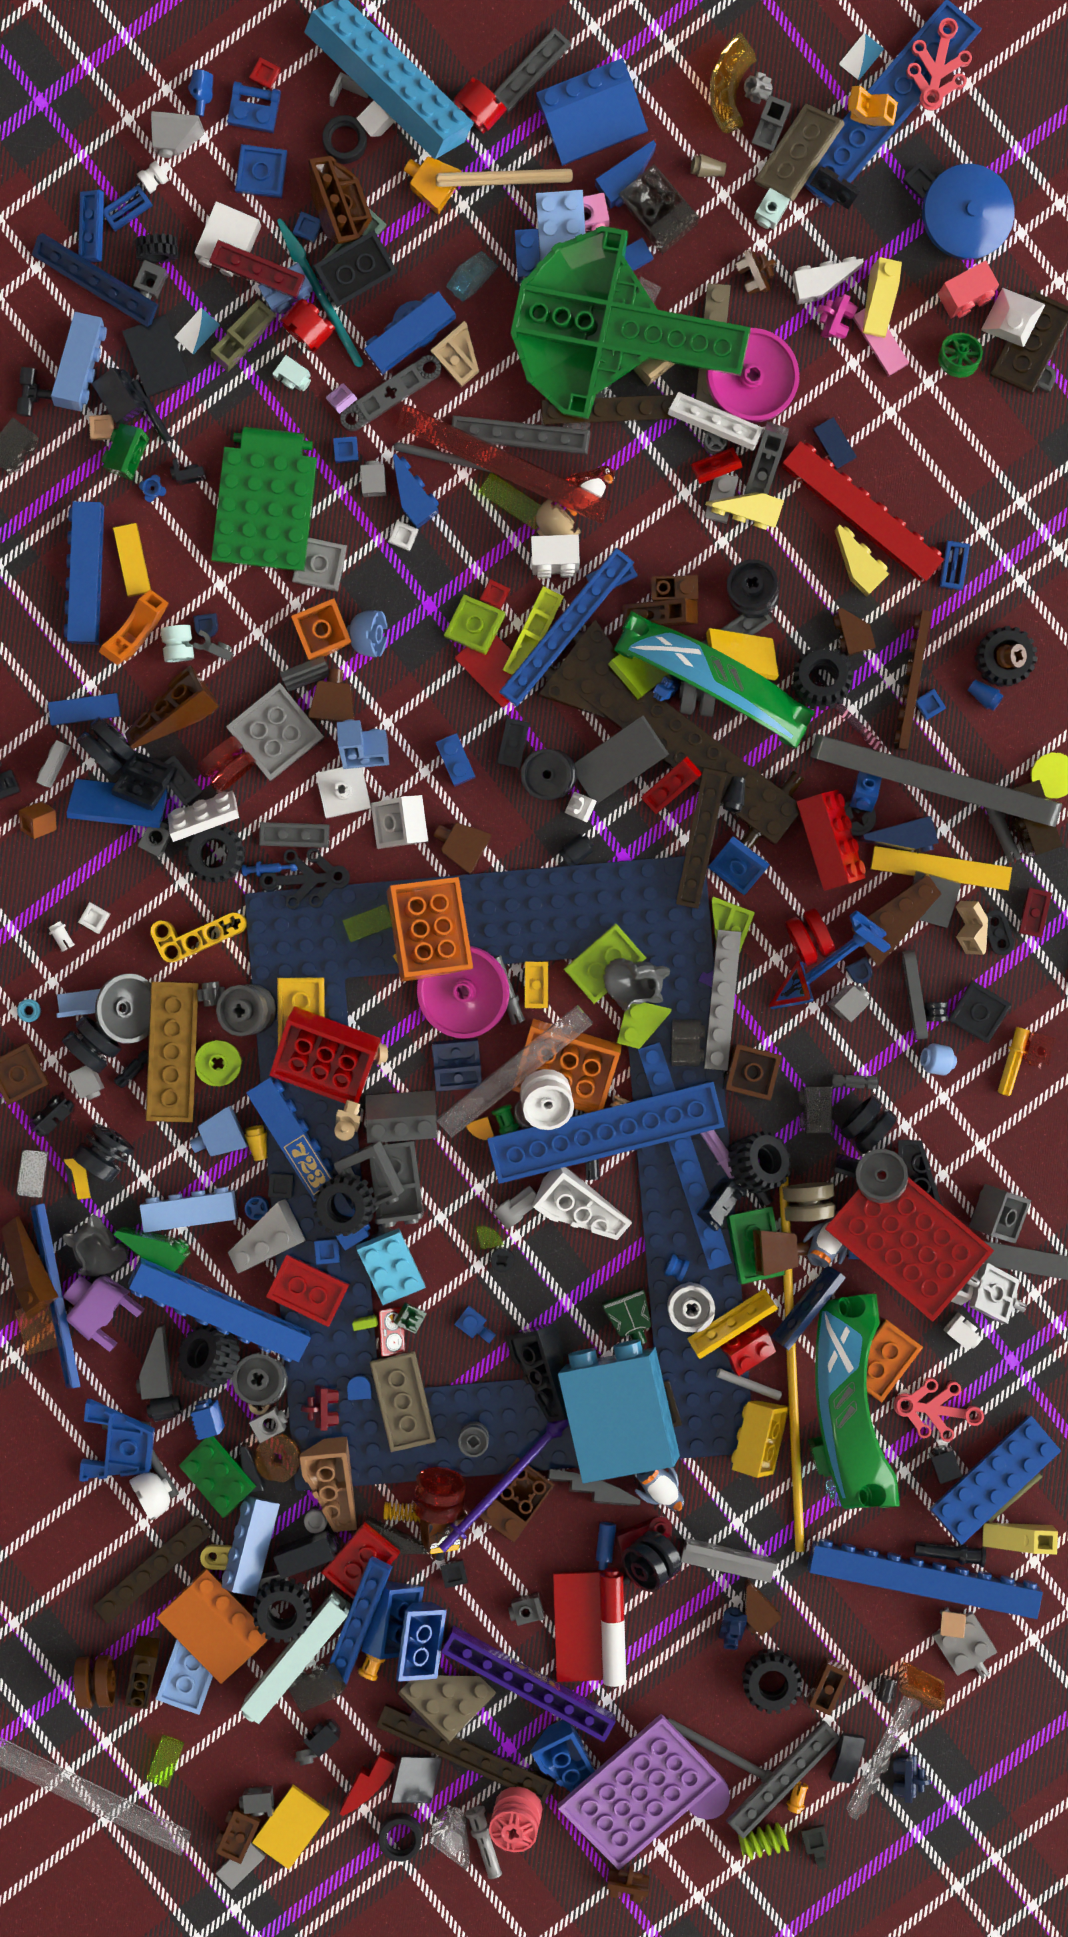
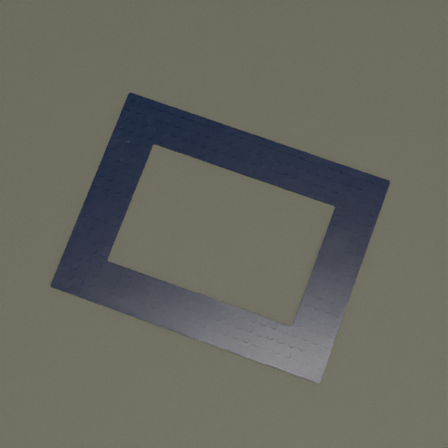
[245,856,751,1491]

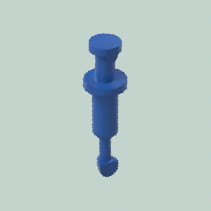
[242,861,297,877]

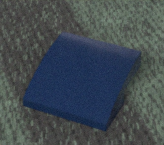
[432,1038,483,1092]

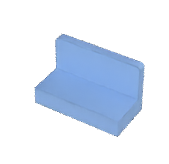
[56,989,100,1018]

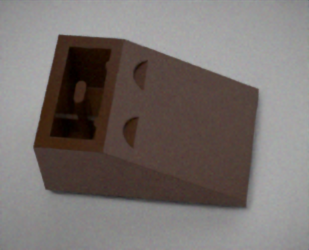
[479,1457,554,1542]

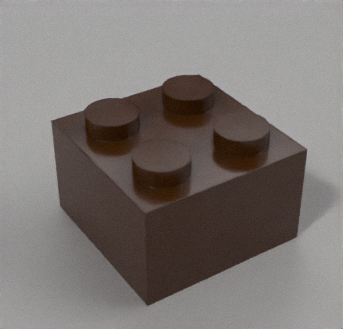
[722,1044,782,1101]

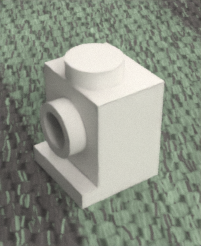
[943,1312,982,1350]

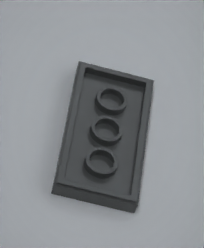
[575,715,669,805]

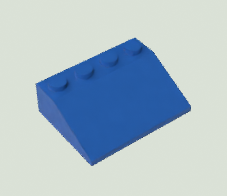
[536,58,648,166]

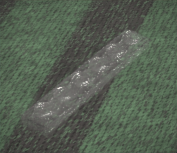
[846,1686,921,1820]

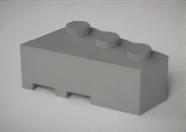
[228,1199,306,1273]

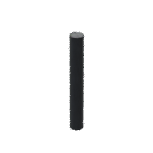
[131,379,173,444]

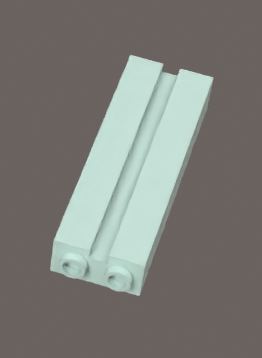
[241,1590,351,1724]

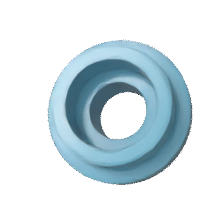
[17,999,41,1022]

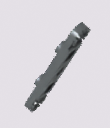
[340,355,441,431]

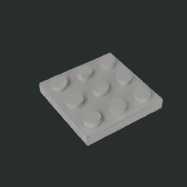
[226,683,324,781]

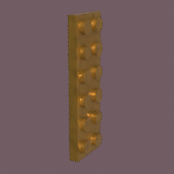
[146,982,198,1122]

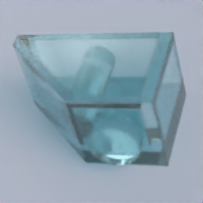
[446,251,498,302]

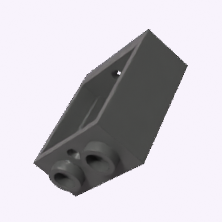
[334,1141,404,1210]

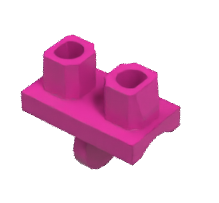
[816,294,858,339]

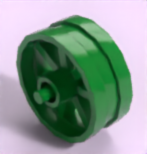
[938,332,983,378]

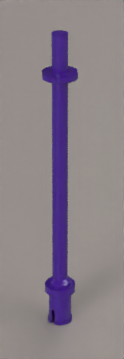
[438,1419,569,1553]

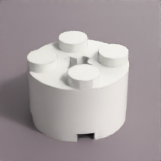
[667,1282,715,1332]

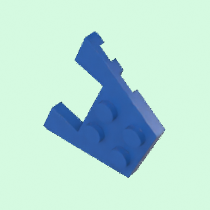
[79,1399,155,1482]

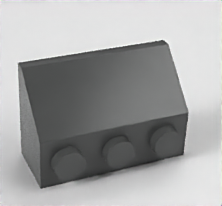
[366,1090,438,1143]

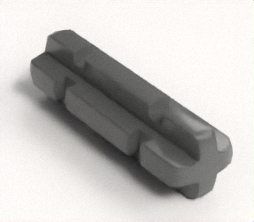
[832,1074,878,1089]

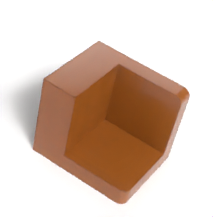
[19,801,57,839]

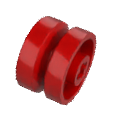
[784,908,836,967]

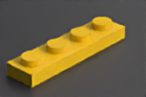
[687,1289,778,1359]

